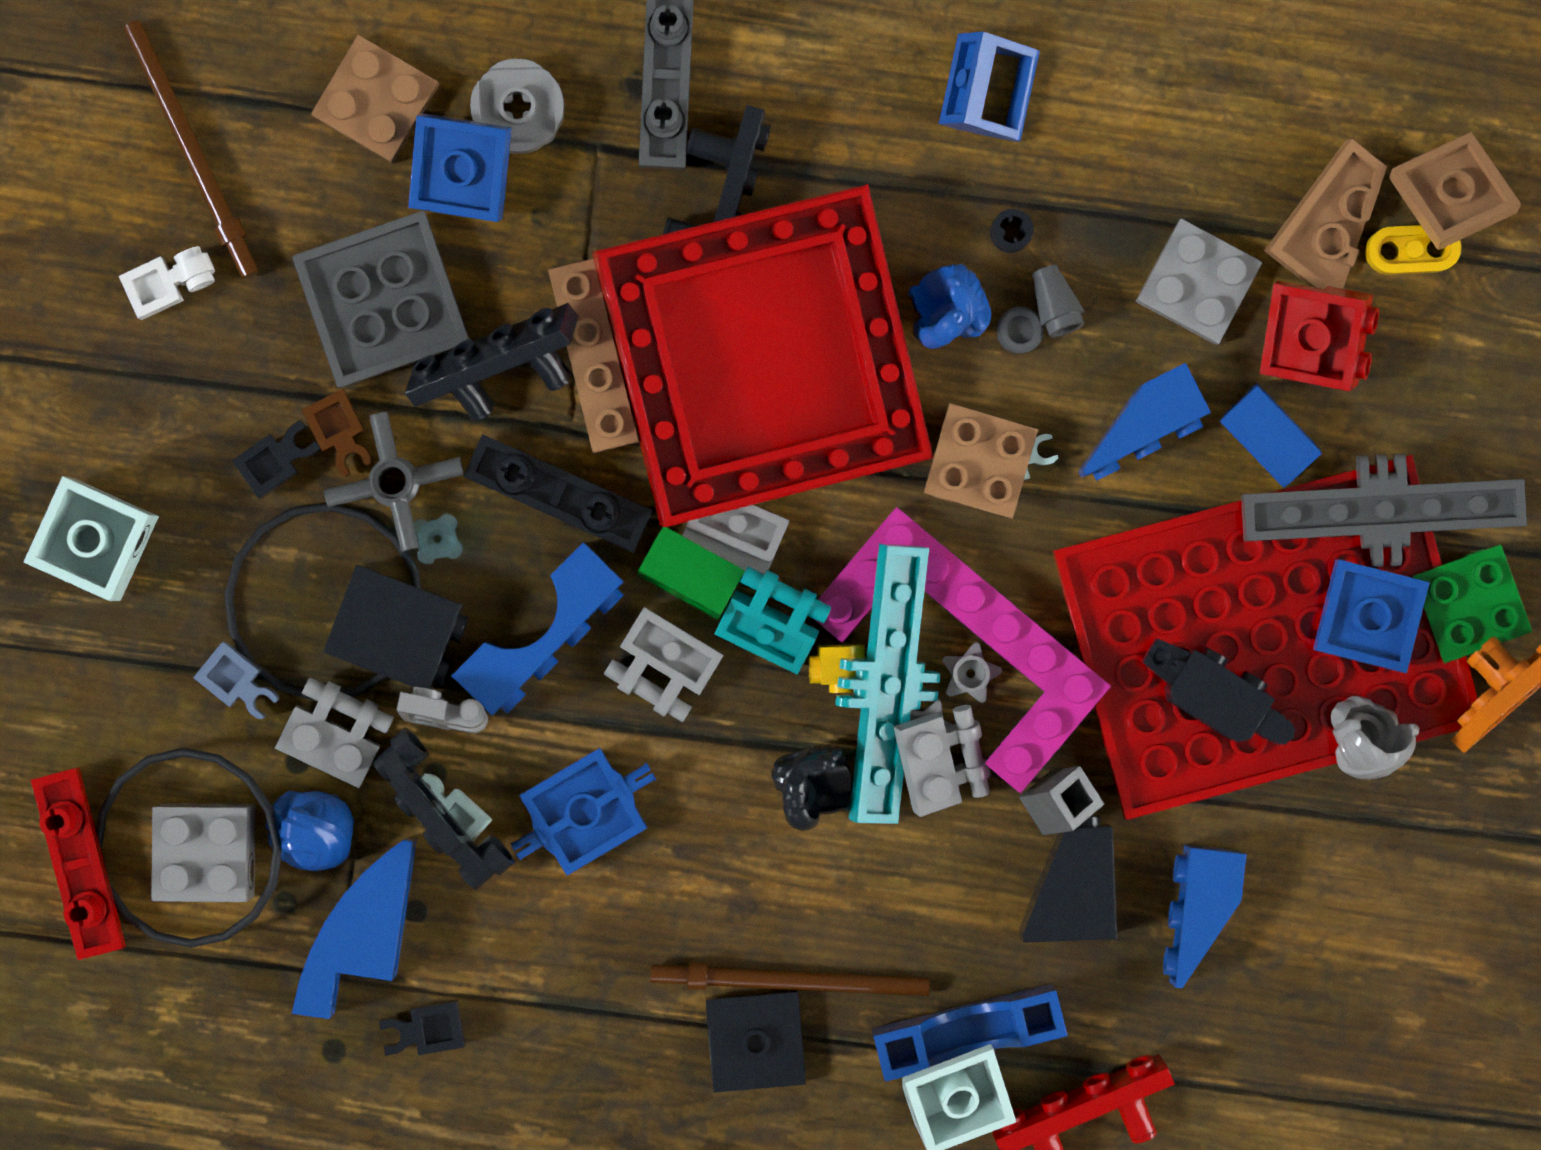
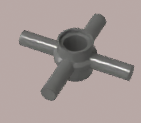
[324,412,464,552]

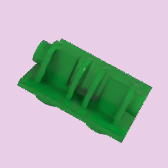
[1412,544,1533,663]

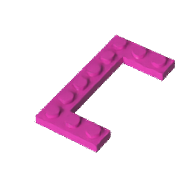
[813,507,1111,794]

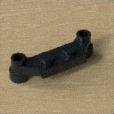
[372,727,515,890]

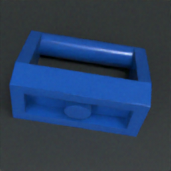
[939,31,1040,142]

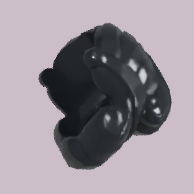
[771,744,852,831]

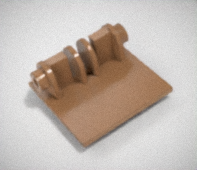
[924,403,1038,519]

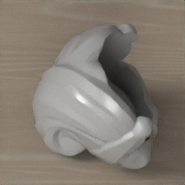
[1331,696,1420,780]

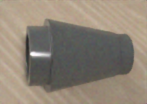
[1032,265,1085,338]

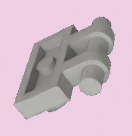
[603,607,724,723]
[275,677,394,788]
[397,687,488,733]
[894,705,991,817]

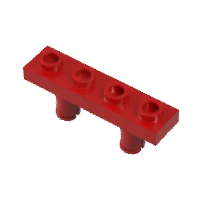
[30,767,126,961]
[992,1054,1175,1150]

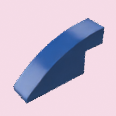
[292,837,417,1019]

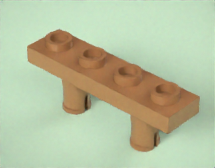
[548,259,639,453]

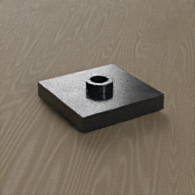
[706,990,806,1093]

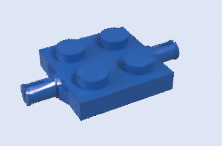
[510,747,657,875]

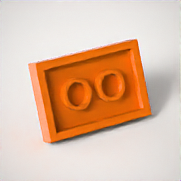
[1451,636,1541,753]

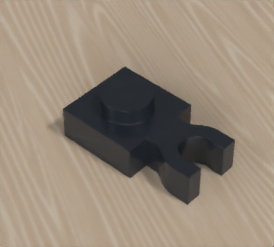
[232,420,321,499]
[379,999,466,1056]

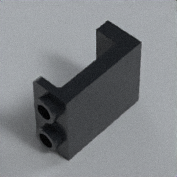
[323,565,469,690]

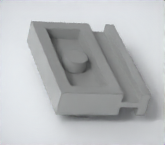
[682,505,790,574]

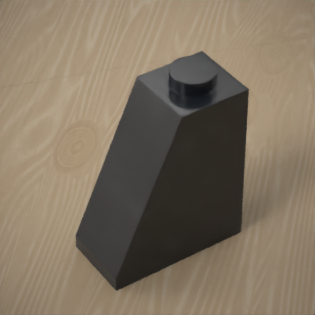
[1019,816,1117,943]

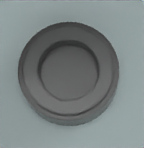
[996,307,1044,354]

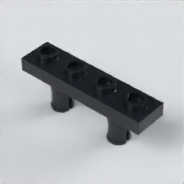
[662,105,771,235]
[404,302,579,422]
[463,434,653,553]

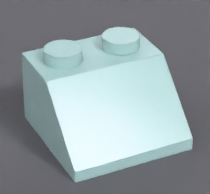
[902,1044,1016,1150]

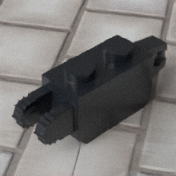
[1141,639,1296,745]

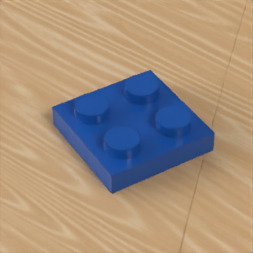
[408,113,512,222]
[1313,559,1430,673]

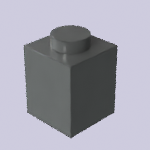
[1019,766,1104,835]

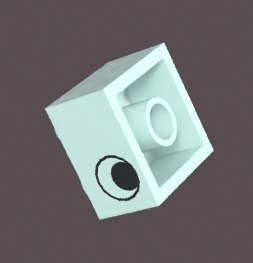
[24,476,159,601]

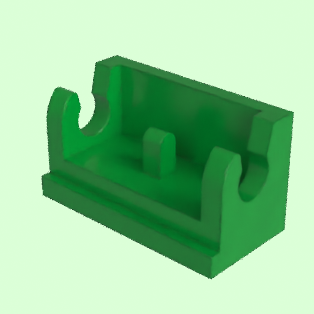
[637,527,745,620]

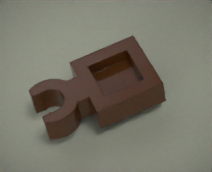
[301,389,373,477]

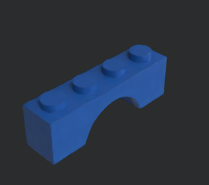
[452,542,625,715]
[871,984,1068,1082]

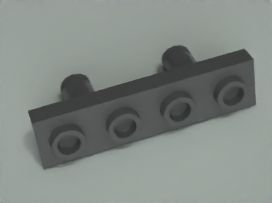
[639,0,694,170]

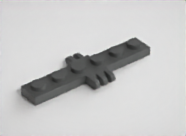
[1241,453,1527,567]

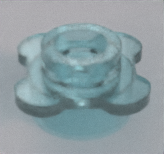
[414,514,463,564]

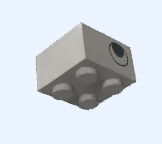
[151,803,255,902]

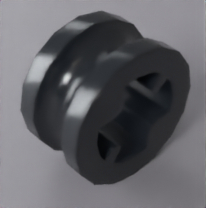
[990,209,1034,253]

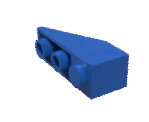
[1078,363,1211,481]
[1163,844,1247,988]

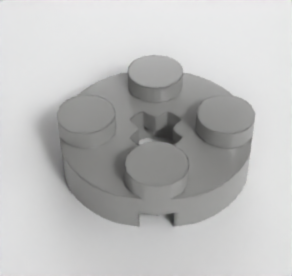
[470,59,564,154]

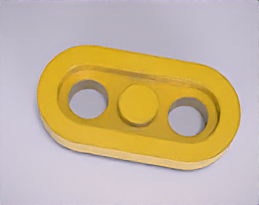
[1365,225,1461,275]

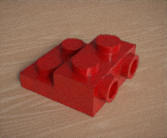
[1260,281,1380,391]

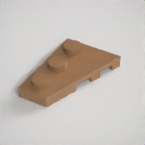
[1264,139,1387,289]

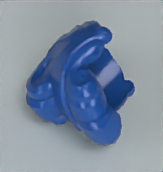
[908,263,991,349]
[265,791,354,871]

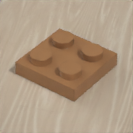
[311,35,440,164]
[1389,132,1521,250]

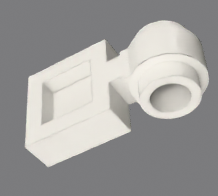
[119,246,215,320]

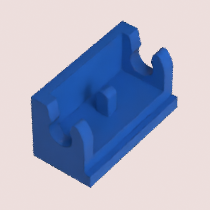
[1220,383,1322,488]

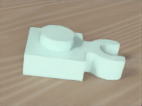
[422,774,493,842]

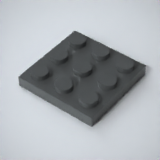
[292,210,470,389]

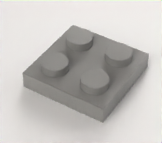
[1135,219,1262,345]

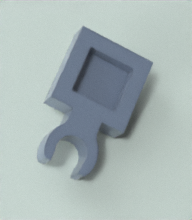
[193,641,280,719]

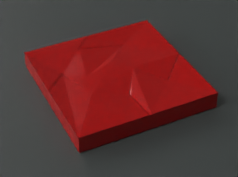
[592,184,934,527]

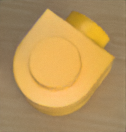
[809,644,865,693]

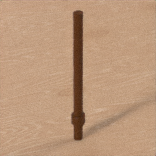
[123,20,259,279]
[651,961,930,996]

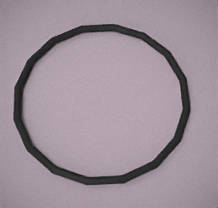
[224,503,421,702]
[96,748,282,948]

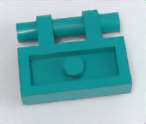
[714,566,832,675]

